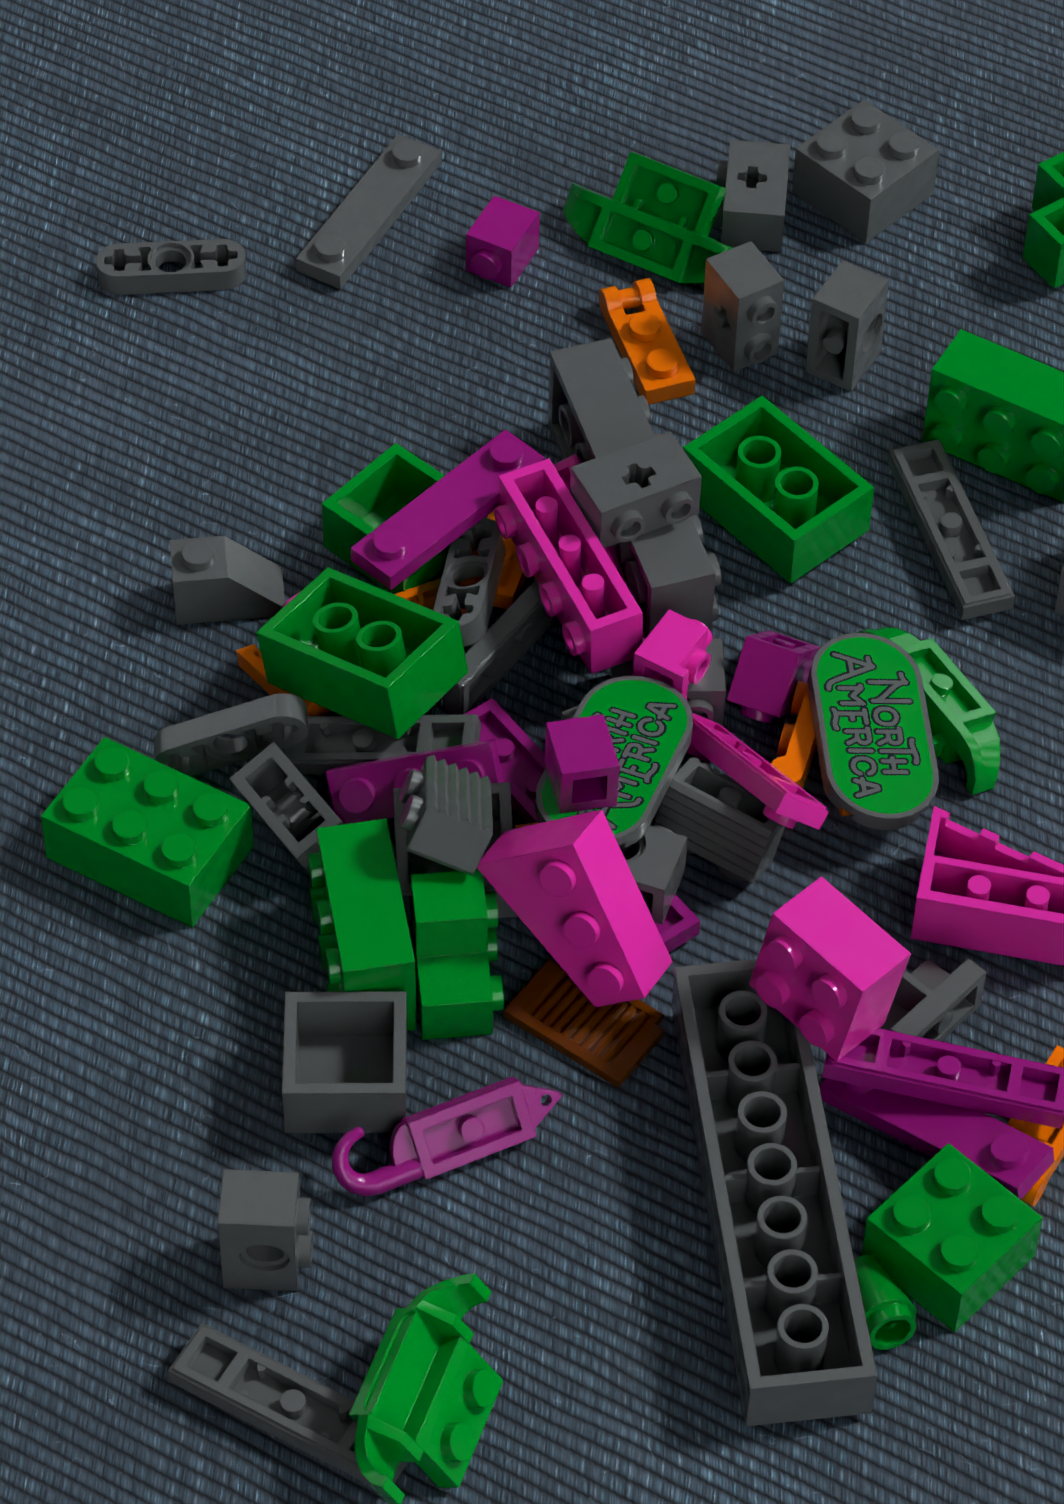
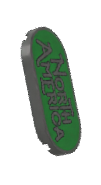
[807,633,939,830]
[535,676,693,848]

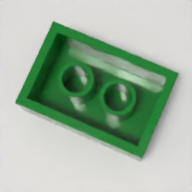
[922,329,1064,503]
[683,396,874,584]
[256,567,468,739]
[41,737,254,928]
[307,818,417,1031]

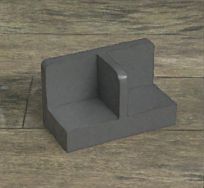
[880,958,986,1041]

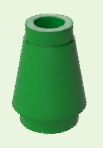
[854,1255,917,1350]

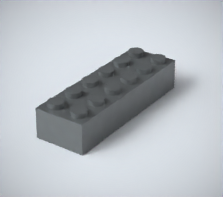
[548,338,721,638]

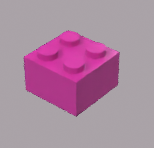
[749,876,911,1062]

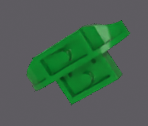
[563,151,733,284]
[856,627,1001,795]
[349,1273,503,1504]

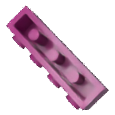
[494,458,643,674]

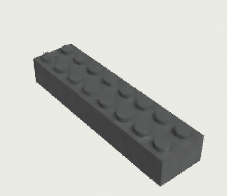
[672,959,877,1427]

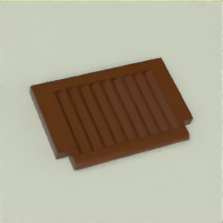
[503,960,664,1088]

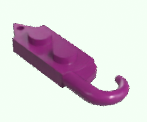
[331,1076,562,1197]

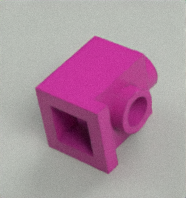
[633,609,713,700]

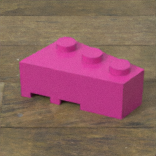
[911,806,1064,966]
[477,810,673,1007]

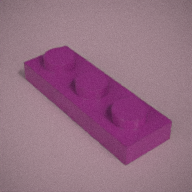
[326,739,504,824]

